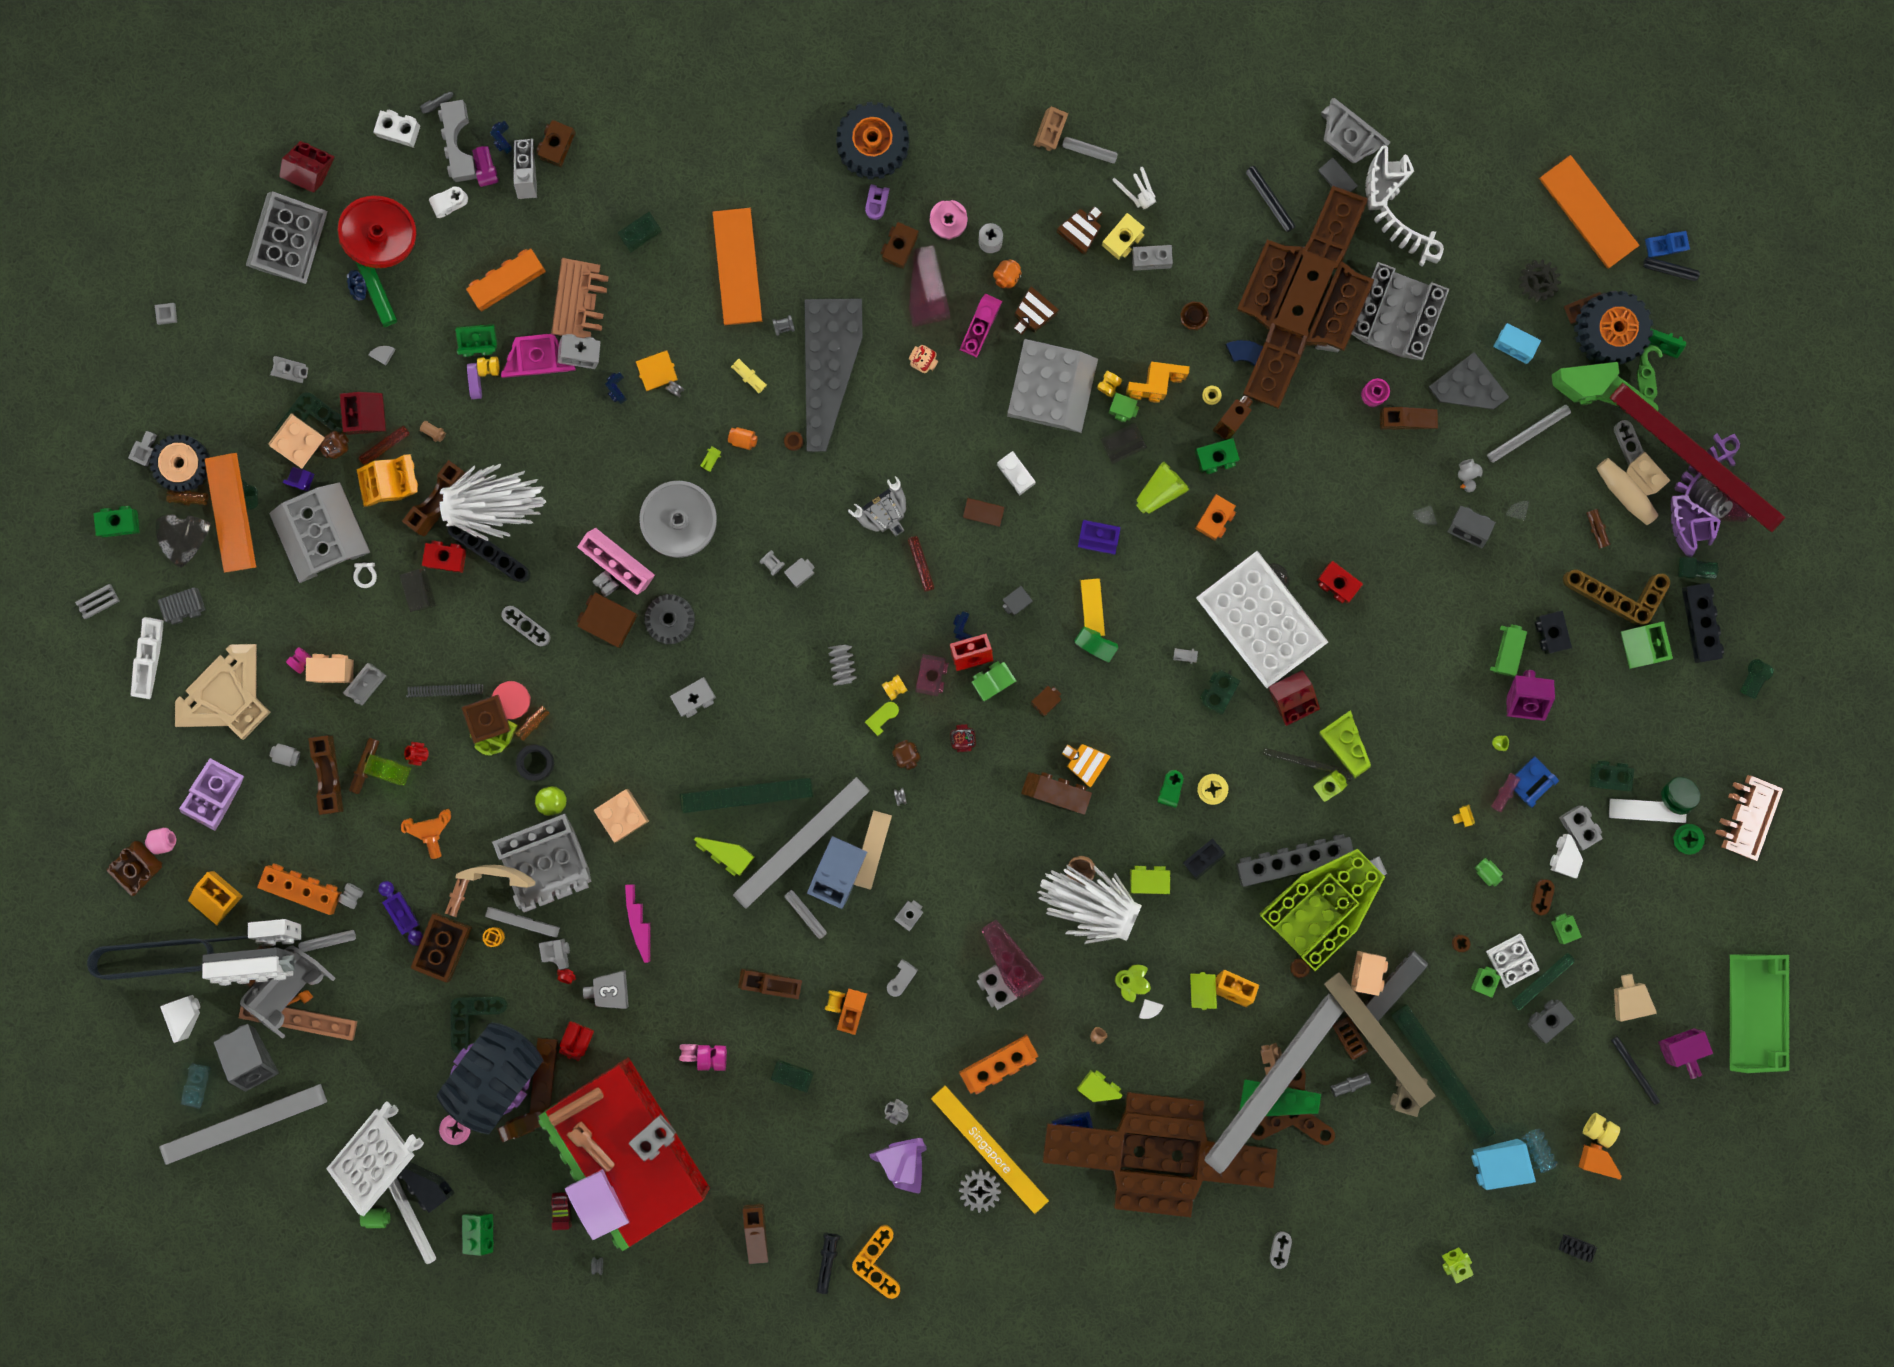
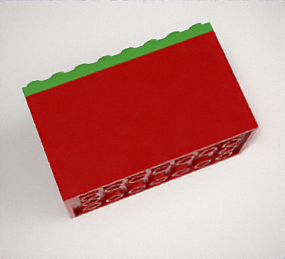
[538,1057,710,1251]

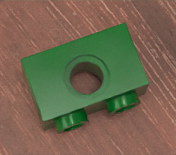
[1195,438,1240,475]
[93,506,140,538]

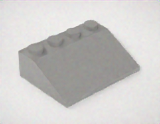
[246,191,328,284]

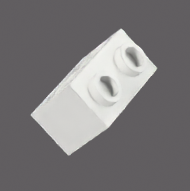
[374,110,420,148]

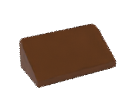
[963,498,1005,527]

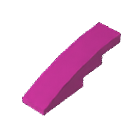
[625,884,650,963]

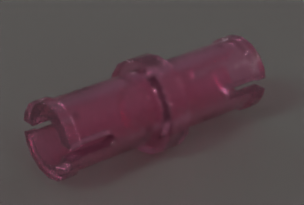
[1491,773,1521,812]

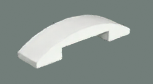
[1609,799,1686,823]

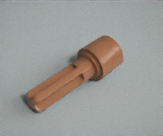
[567,1121,615,1172]

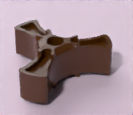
[497,1109,545,1142]

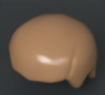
[1066,856,1096,886]

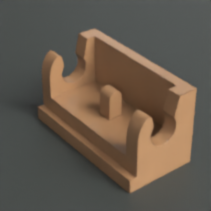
[1033,106,1068,151]

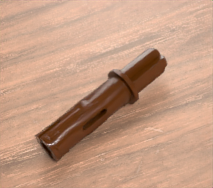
[349,737,380,794]

